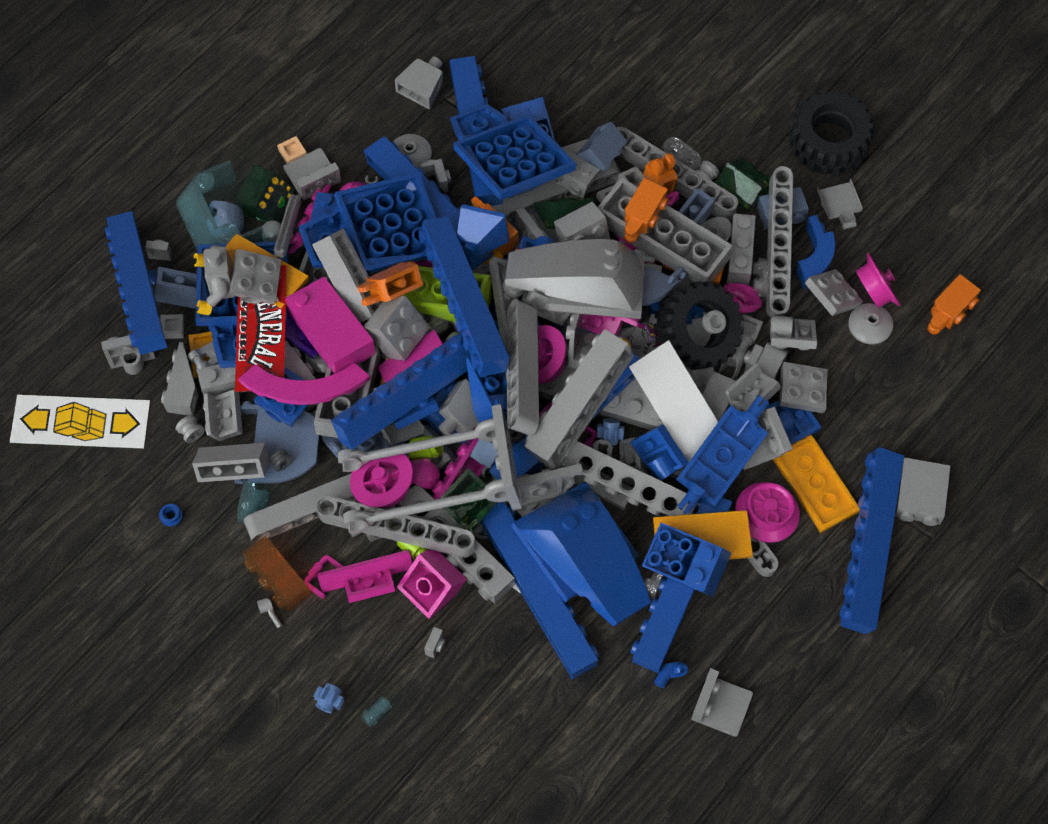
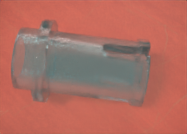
[361,696,392,727]

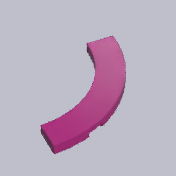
[239,362,370,405]

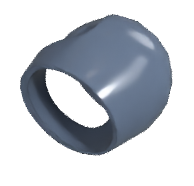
[208,200,245,240]

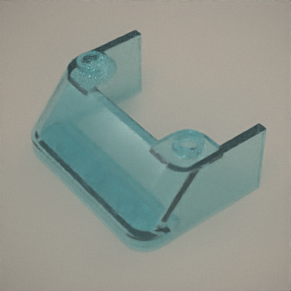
[176,160,266,252]

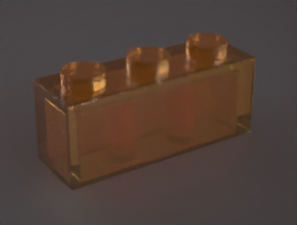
[243,536,311,612]

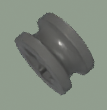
[269,449,293,472]

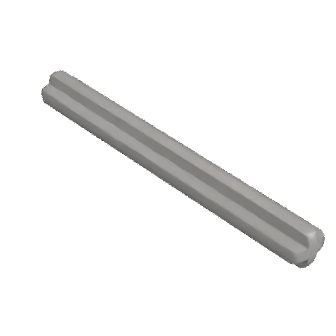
[273,194,301,258]

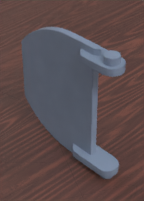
[618,240,688,306]
[234,401,319,484]

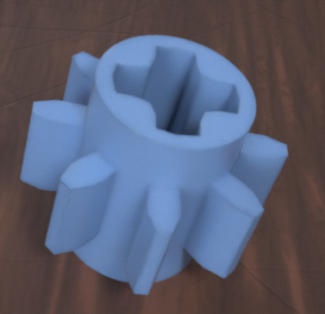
[597,418,624,445]
[313,683,344,713]

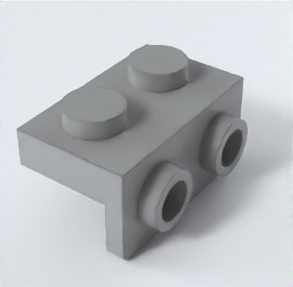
[551,148,600,198]
[725,363,781,412]
[203,390,243,441]

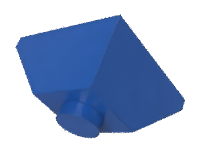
[457,204,510,256]

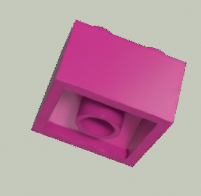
[397,549,467,619]

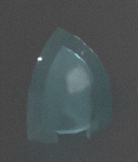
[237,481,270,523]

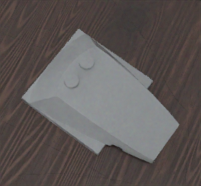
[505,239,645,319]

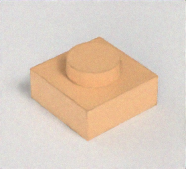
[277,136,307,164]

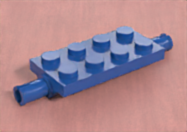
[676,395,769,515]

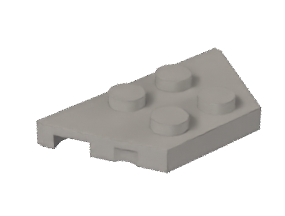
[507,463,583,507]

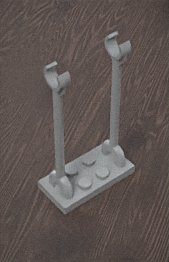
[338,404,522,533]

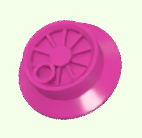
[856,252,901,308]
[537,325,567,384]
[350,454,413,508]
[735,482,800,543]

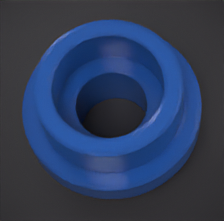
[159,504,183,527]

